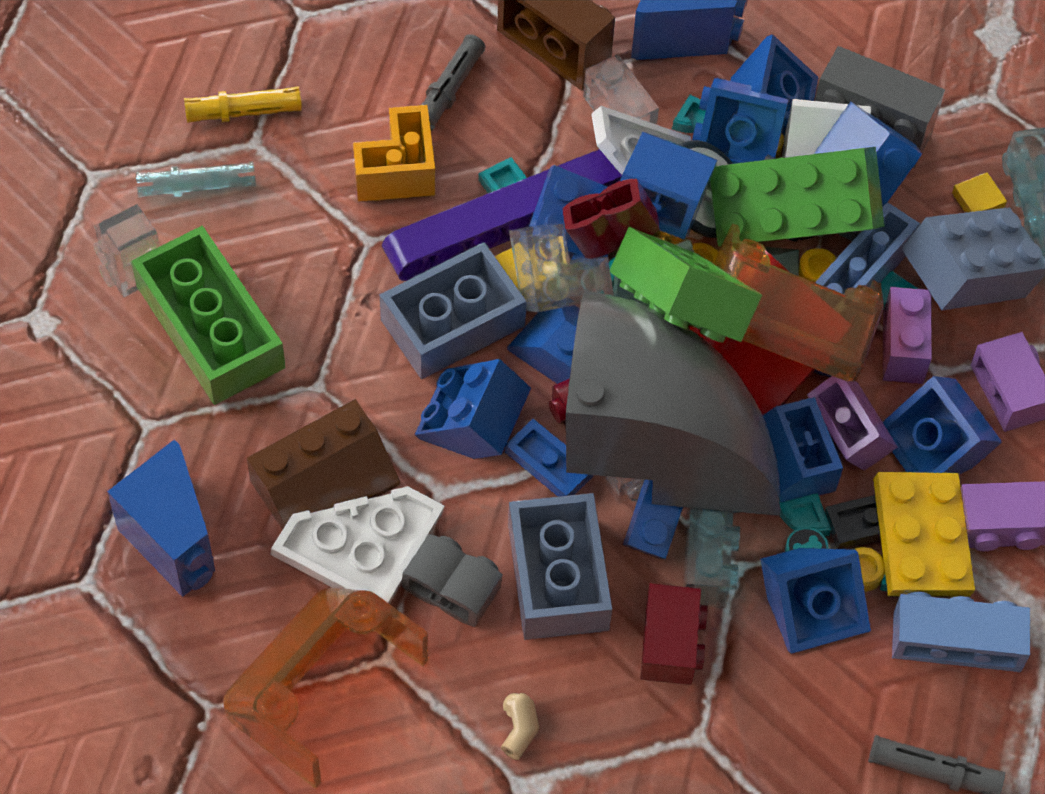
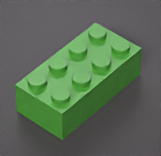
[710,146,885,246]
[131,225,286,405]
[609,227,762,343]

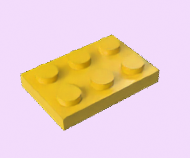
[873,472,975,597]

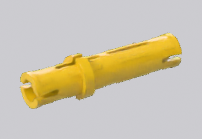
[184,86,302,123]

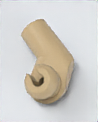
[501,693,539,760]

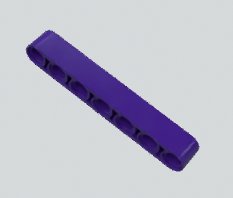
[382,149,622,281]

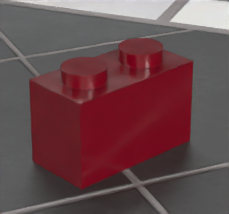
[640,583,708,685]

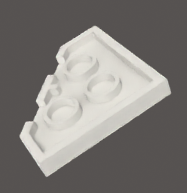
[591,106,704,240]
[271,486,445,614]

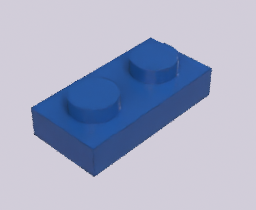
[505,419,594,497]
[623,480,683,559]

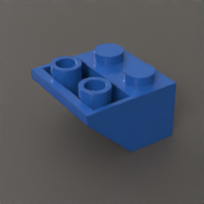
[620,131,718,239]
[414,359,531,459]
[763,397,843,503]

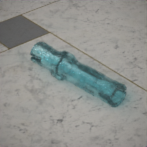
[136,161,256,198]

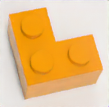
[353,105,435,202]

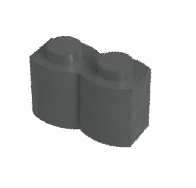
[402,534,503,627]

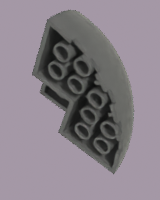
[566,291,780,516]

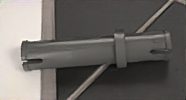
[422,34,486,131]
[868,735,1006,794]

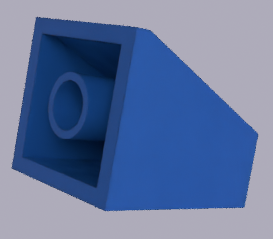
[631,0,748,60]
[107,439,215,597]

